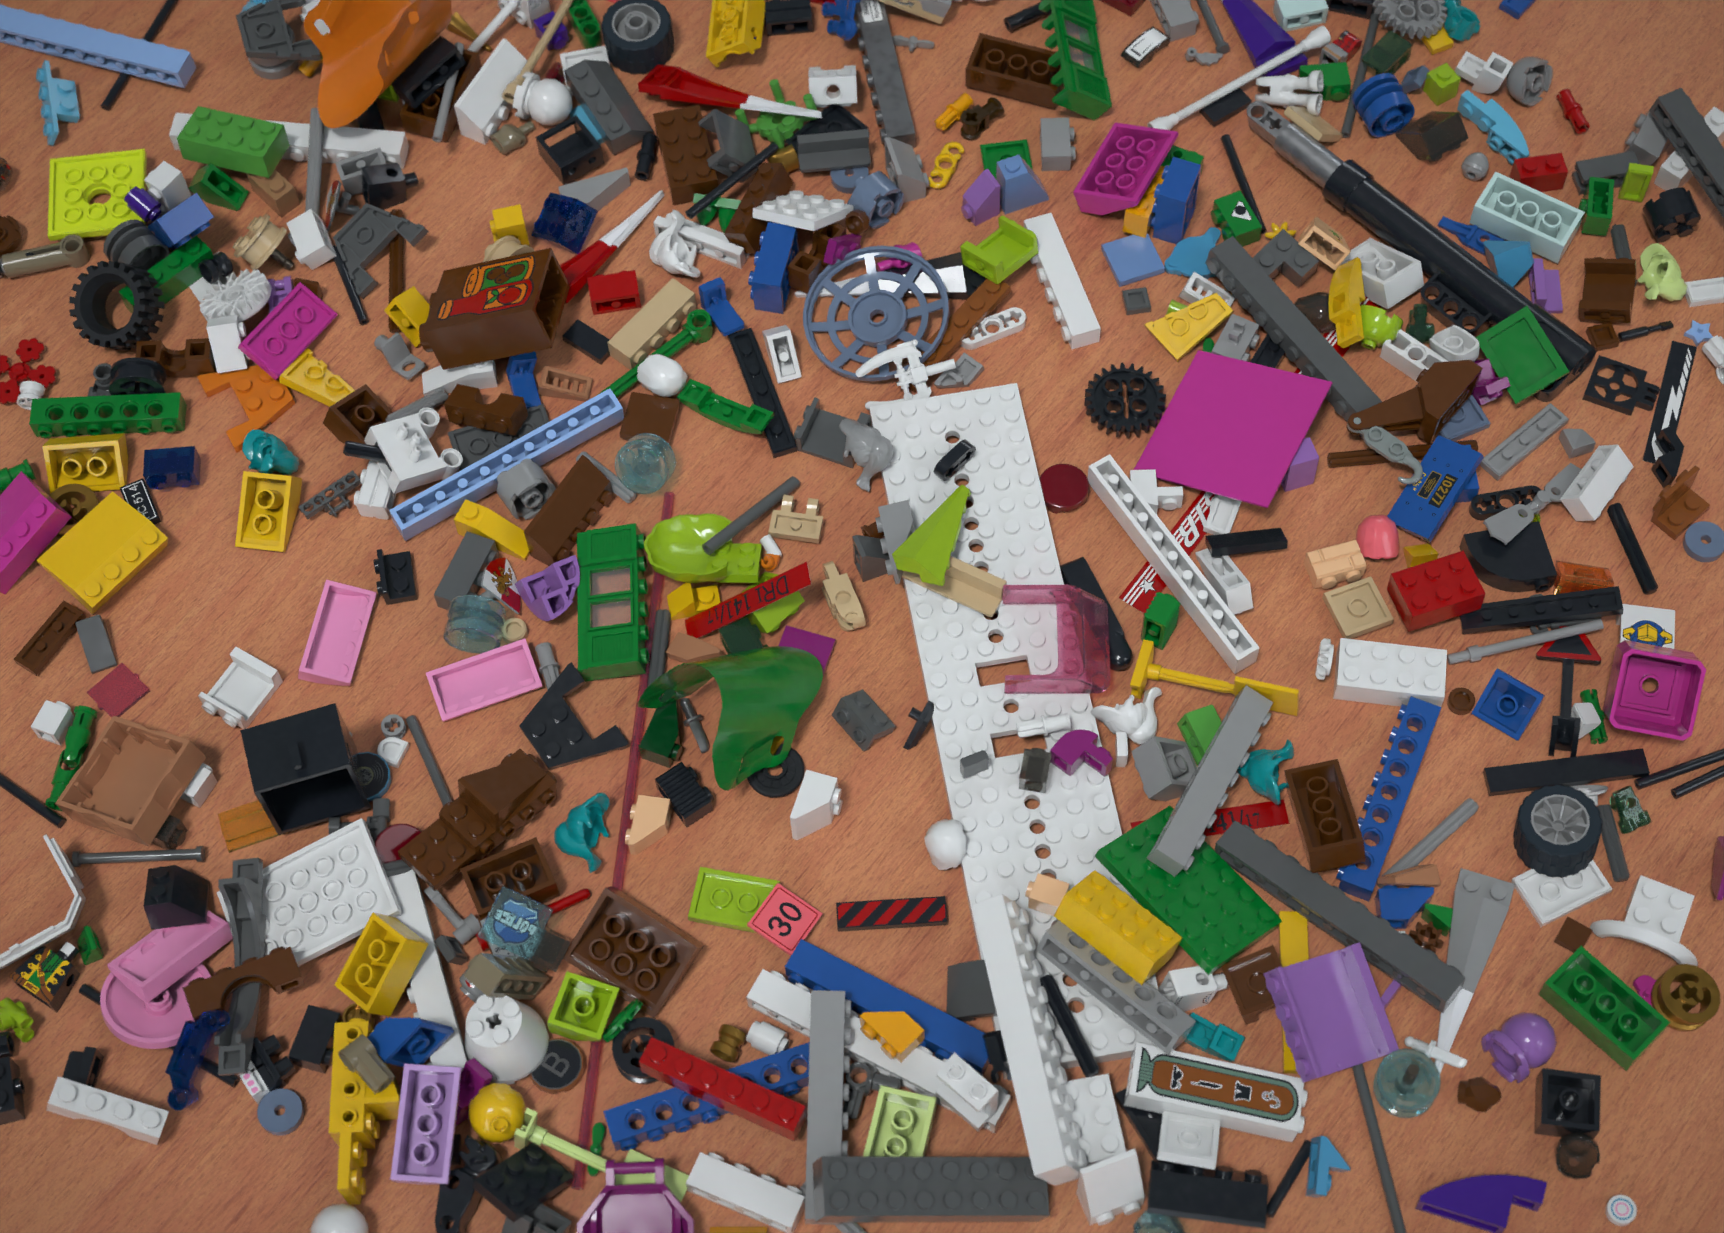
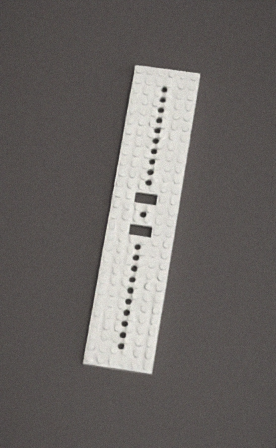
[869,383,1159,1080]

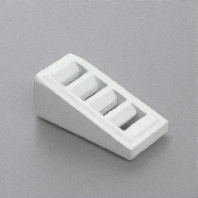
[1178,272,1236,307]

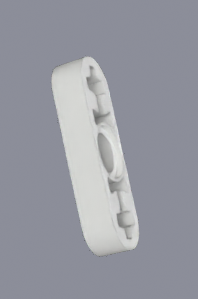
[961,307,1026,350]

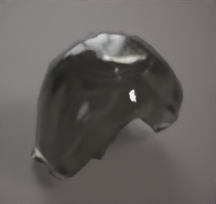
[1294,292,1336,333]

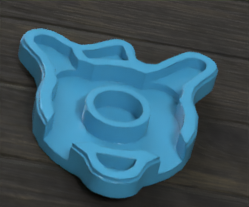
[1164,227,1221,279]

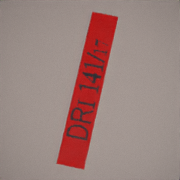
[685,562,811,639]
[1131,799,1290,836]

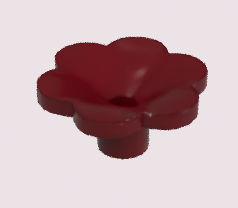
[544,62,564,83]

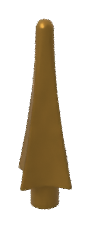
[447,11,492,52]

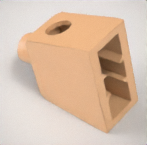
[1298,217,1351,270]

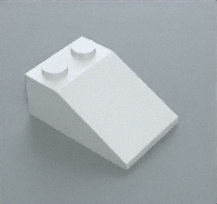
[1338,238,1424,309]
[1076,1149,1145,1226]

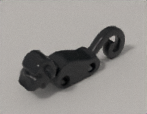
[435,1135,502,1233]

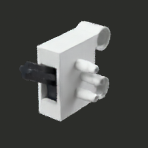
[343,407,463,494]

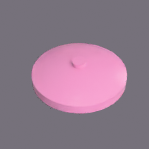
[100,963,211,1049]

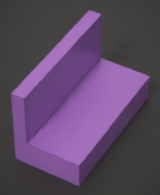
[1528,258,1563,313]

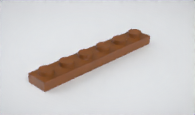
[896,279,1011,393]

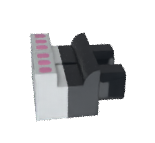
[239,1035,296,1105]

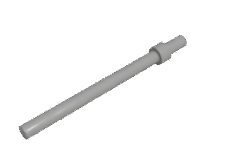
[1447,619,1604,665]

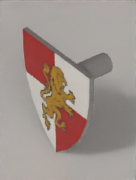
[477,557,520,614]

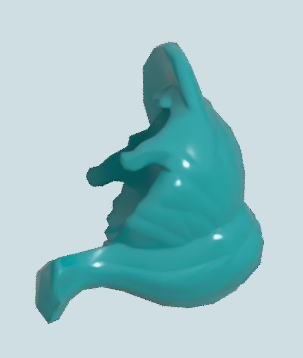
[242,429,300,475]
[1237,739,1294,805]
[554,793,610,873]

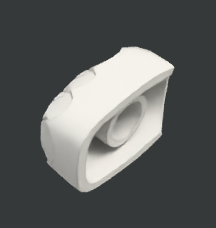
[1429,325,1480,362]

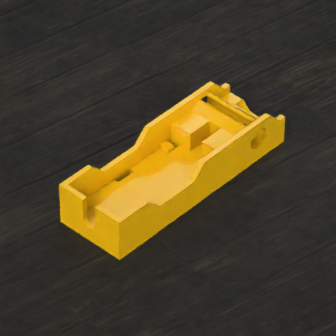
[706,0,766,67]

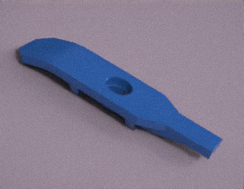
[1437,216,1504,256]

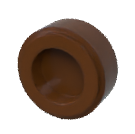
[1447,687,1475,715]

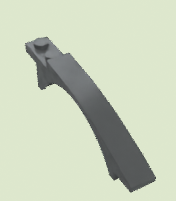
[214,858,266,1076]

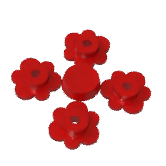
[0,338,56,404]

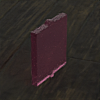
[87,663,150,718]

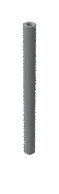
[432,43,464,142]

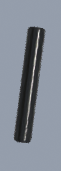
[1607,503,1658,595]
[1040,974,1099,1077]

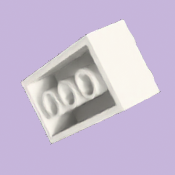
[1333,638,1447,707]

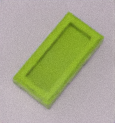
[1618,162,1654,202]

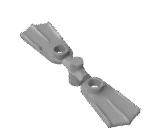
[1483,463,1582,545]

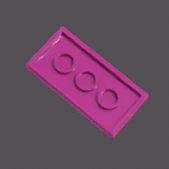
[238,282,338,380]

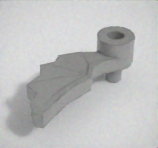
[1185,47,1223,66]

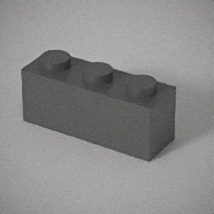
[434,531,499,616]

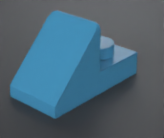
[1306,1136,1350,1198]

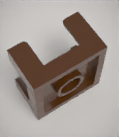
[1221,945,1282,1025]

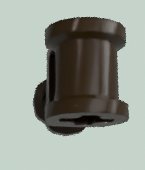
[961,97,1004,141]

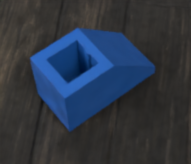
[1374,885,1434,929]

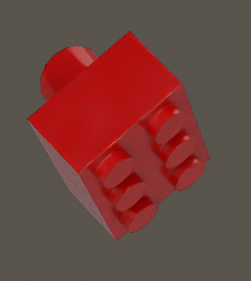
[1387,551,1486,632]

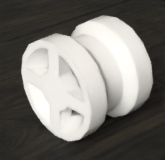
[17,381,45,410]

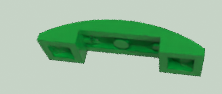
[677,379,774,434]

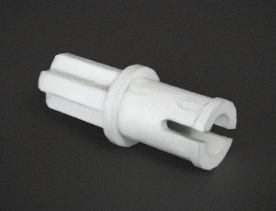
[1016,713,1071,738]

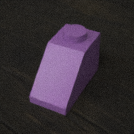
[961,169,1000,226]

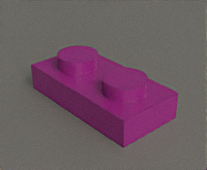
[823,233,862,265]

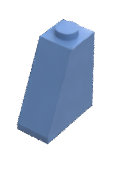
[996,155,1049,215]

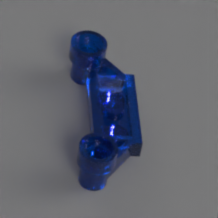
[165,1010,230,1111]

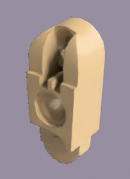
[821,561,866,631]

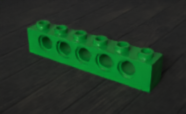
[29,392,187,438]

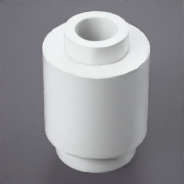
[746,1021,790,1055]

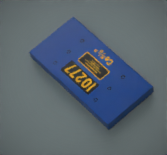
[1387,435,1484,542]

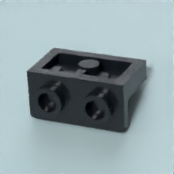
[374,549,417,605]

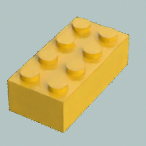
[1054,870,1182,985]

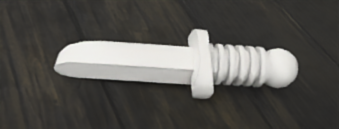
[1404,1036,1468,1068]

